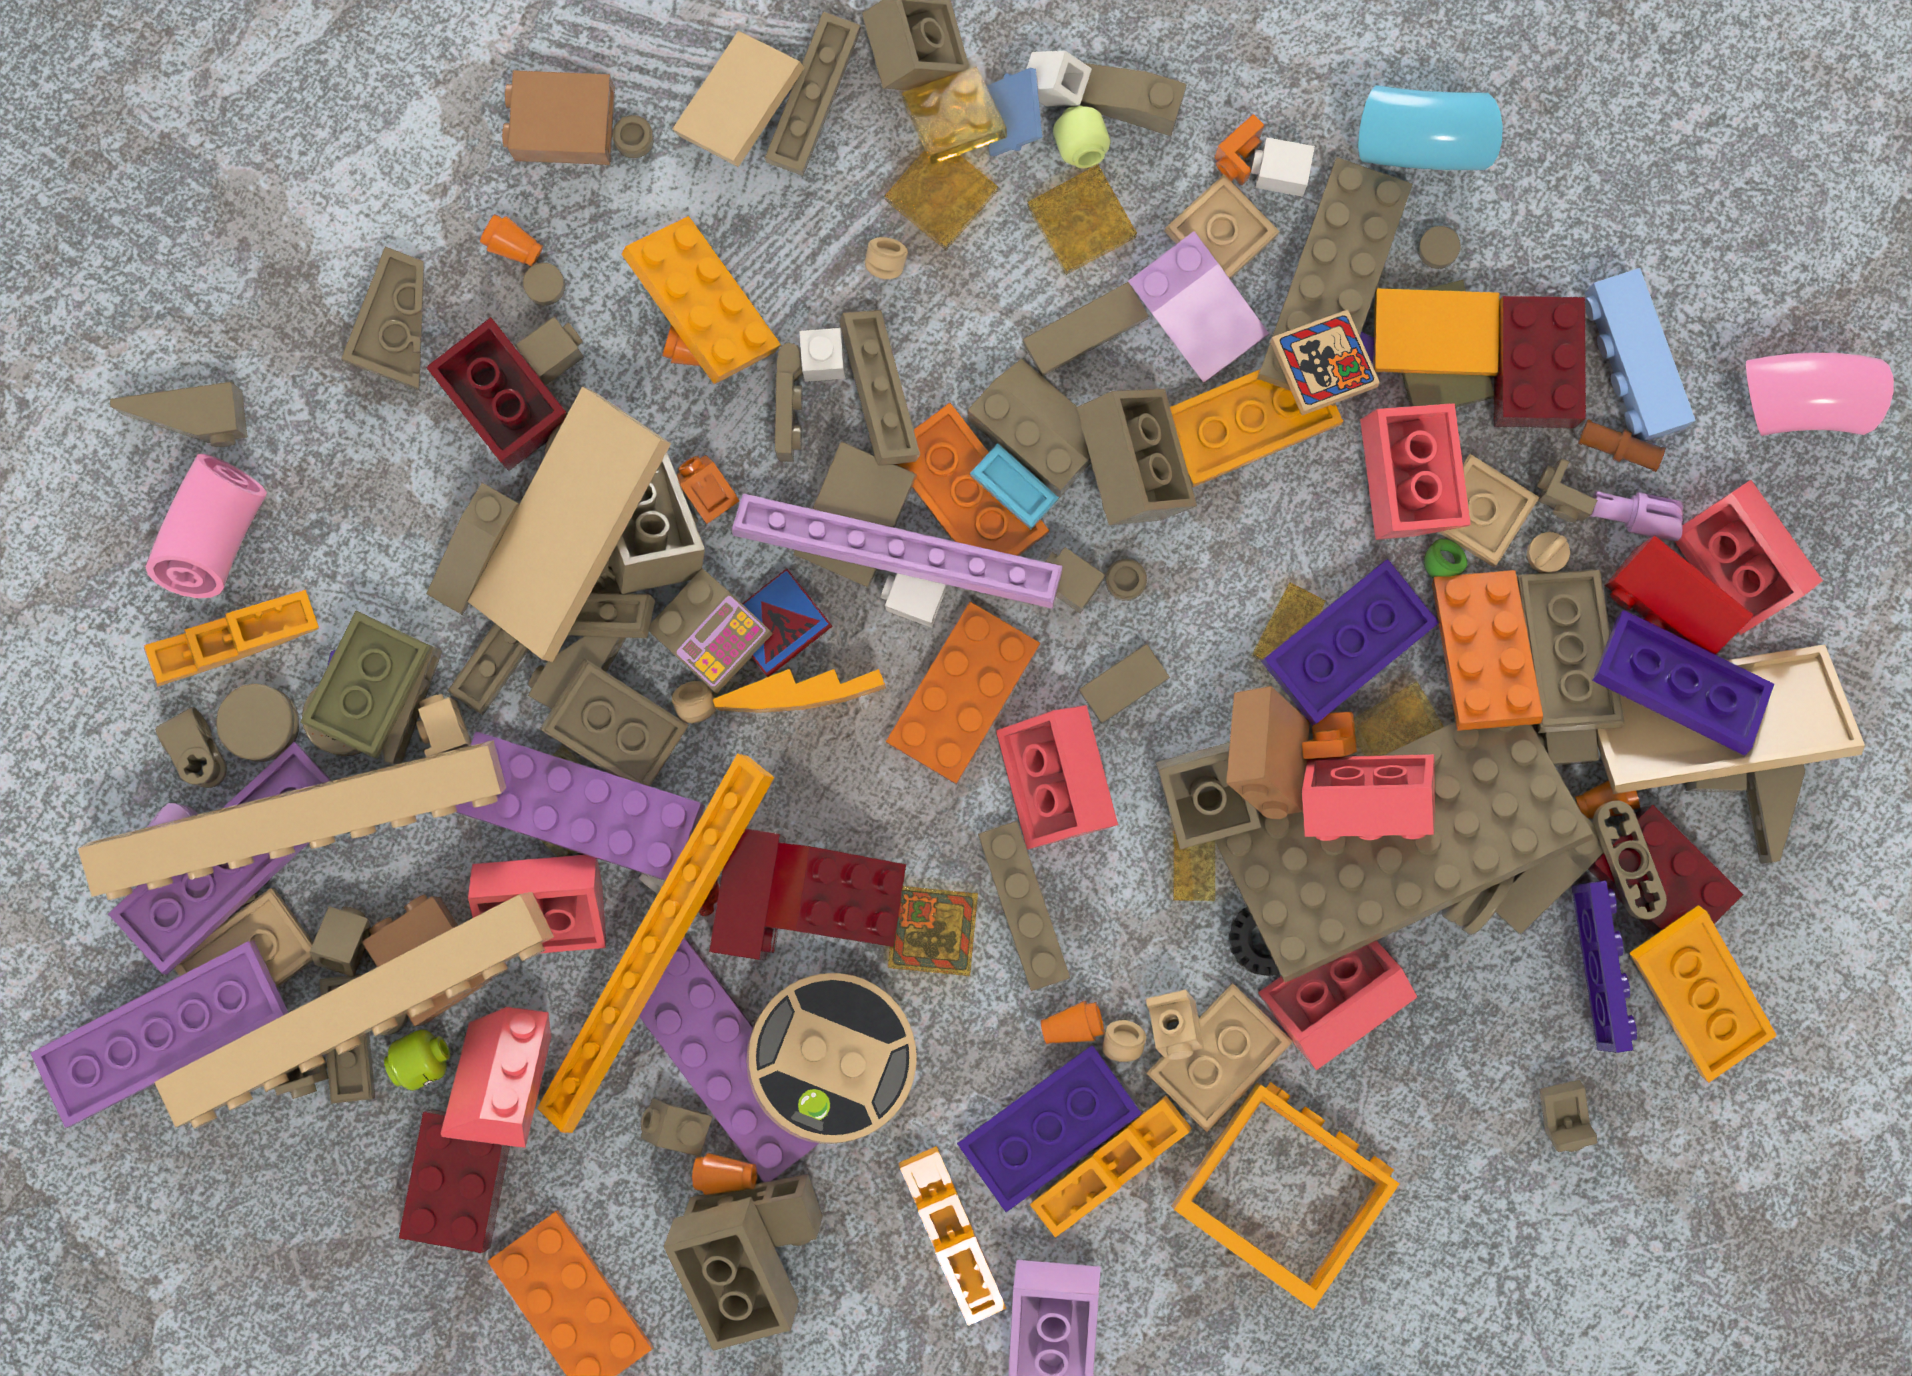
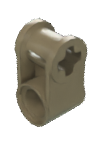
[155,706,227,788]

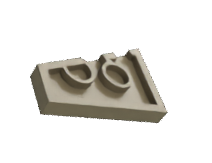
[341,246,424,391]

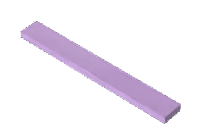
[732,494,1062,609]

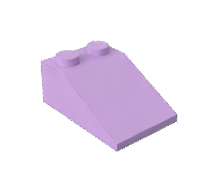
[1128,231,1270,383]
[1009,1260,1101,1376]

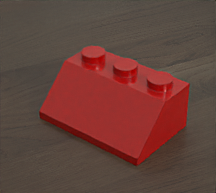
[1604,535,1754,655]

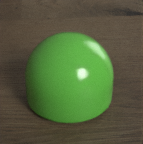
[1424,539,1467,578]

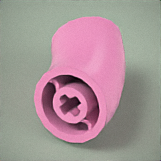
[1746,353,1894,436]
[145,454,267,598]

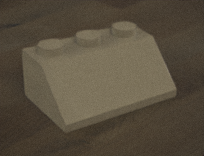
[968,358,1091,498]

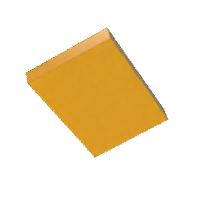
[1373,288,1499,376]

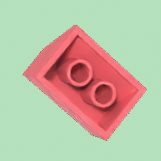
[1360,403,1471,540]
[1674,480,1823,635]
[996,705,1118,850]
[1302,754,1435,841]
[468,855,606,953]
[1258,940,1417,1070]
[441,1007,551,1148]

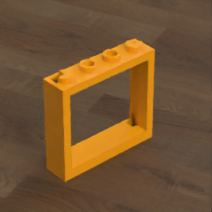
[1171,1082,1400,1309]

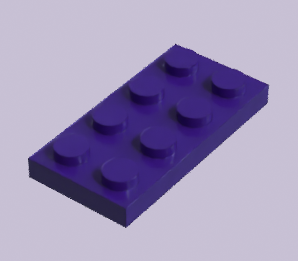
[1261,559,1439,726]
[1592,610,1774,756]
[1571,881,1637,1053]
[957,1045,1142,1212]

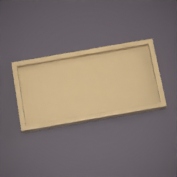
[467,387,671,662]
[1596,644,1865,794]

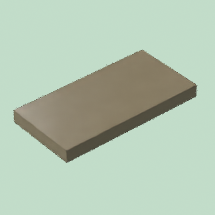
[1517,569,1624,733]

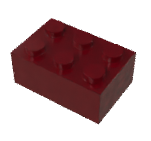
[1494,296,1586,428]
[426,317,567,471]
[1588,805,1744,935]
[709,829,786,960]
[765,843,906,947]
[399,1109,510,1253]

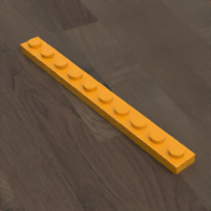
[537,753,775,1133]

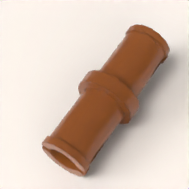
[1578,419,1666,472]

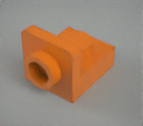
[1214,114,1264,185]
[676,455,740,524]
[1302,711,1357,759]

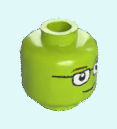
[384,1029,450,1091]

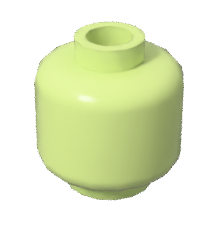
[1053,105,1111,168]

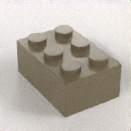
[1077,389,1197,525]
[663,1197,799,1351]

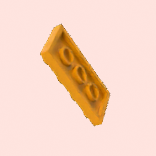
[621,216,781,384]
[1170,369,1343,488]
[1629,905,1777,1083]

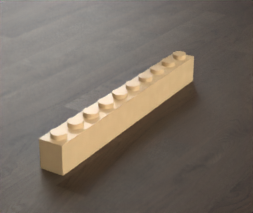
[78,740,506,900]
[154,892,554,1129]

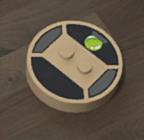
[746,973,917,1144]

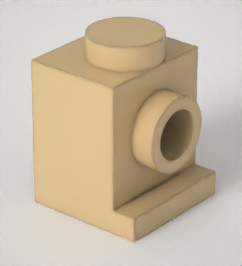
[416,694,471,757]
[1146,989,1204,1060]

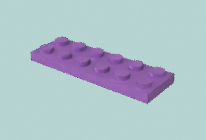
[456,731,705,881]
[108,742,332,975]
[639,936,819,1182]
[31,940,288,1128]

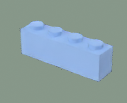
[1585,268,1696,441]

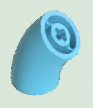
[1358,85,1503,170]

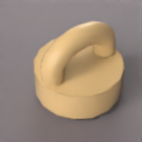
[865,237,908,279]
[1527,532,1570,573]
[672,681,716,724]
[1102,1020,1146,1062]

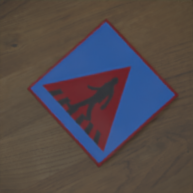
[742,568,833,677]

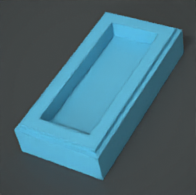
[970,443,1059,530]

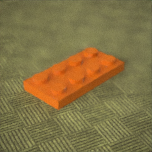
[896,403,1049,556]
[1432,570,1543,731]
[886,602,1040,785]
[487,1210,654,1376]

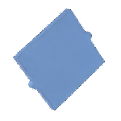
[983,68,1043,156]

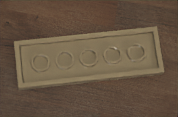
[1257,157,1413,406]

